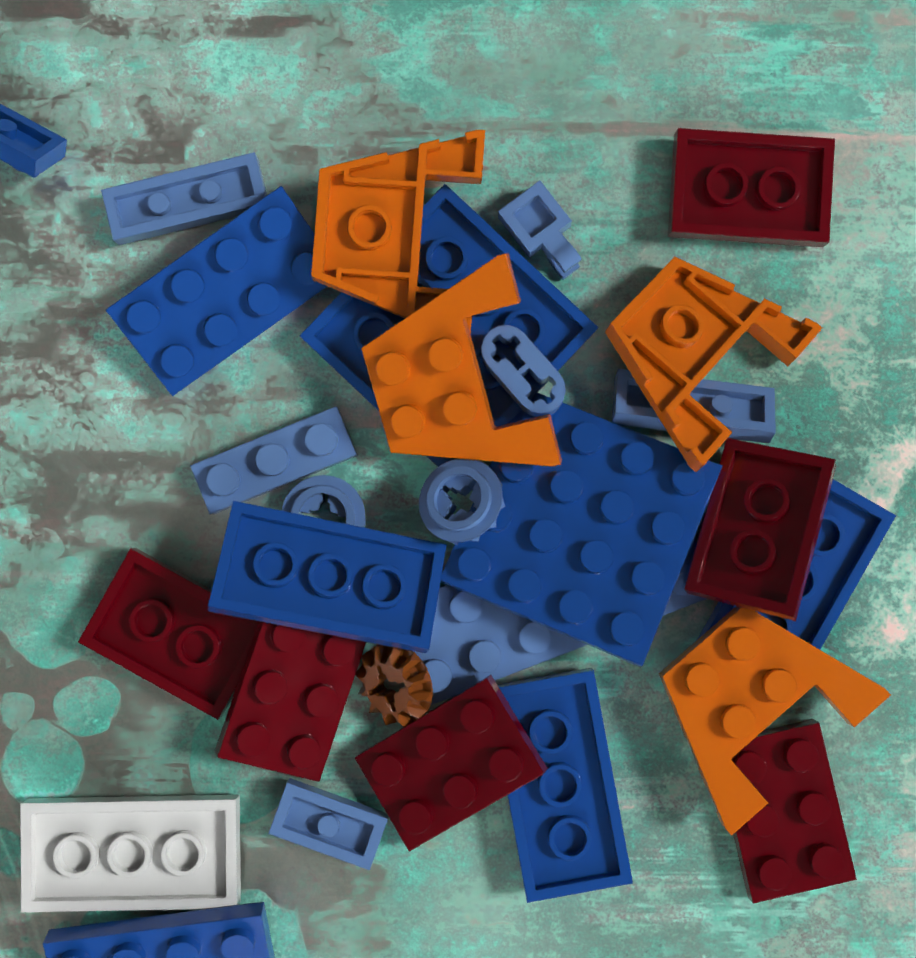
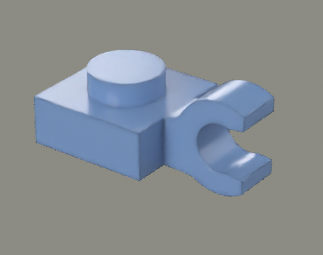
[498,180,582,280]

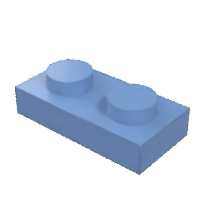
[268,778,389,870]

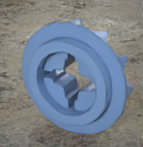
[419,459,505,545]
[282,475,366,527]

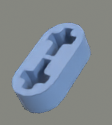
[481,325,566,417]

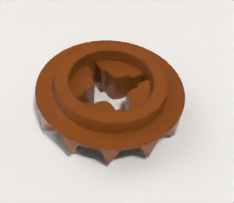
[355,644,433,727]

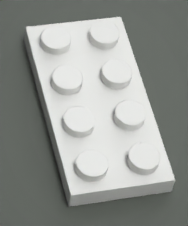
[20,794,241,913]

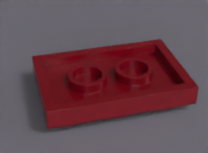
[668,128,835,248]
[685,438,836,621]
[78,548,258,720]
[215,621,366,782]
[355,675,548,852]
[732,719,857,904]

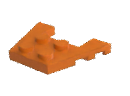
[311,130,485,335]
[361,253,562,466]
[605,257,823,472]
[659,606,891,836]

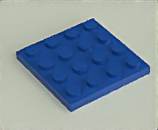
[300,184,599,467]
[441,393,722,667]

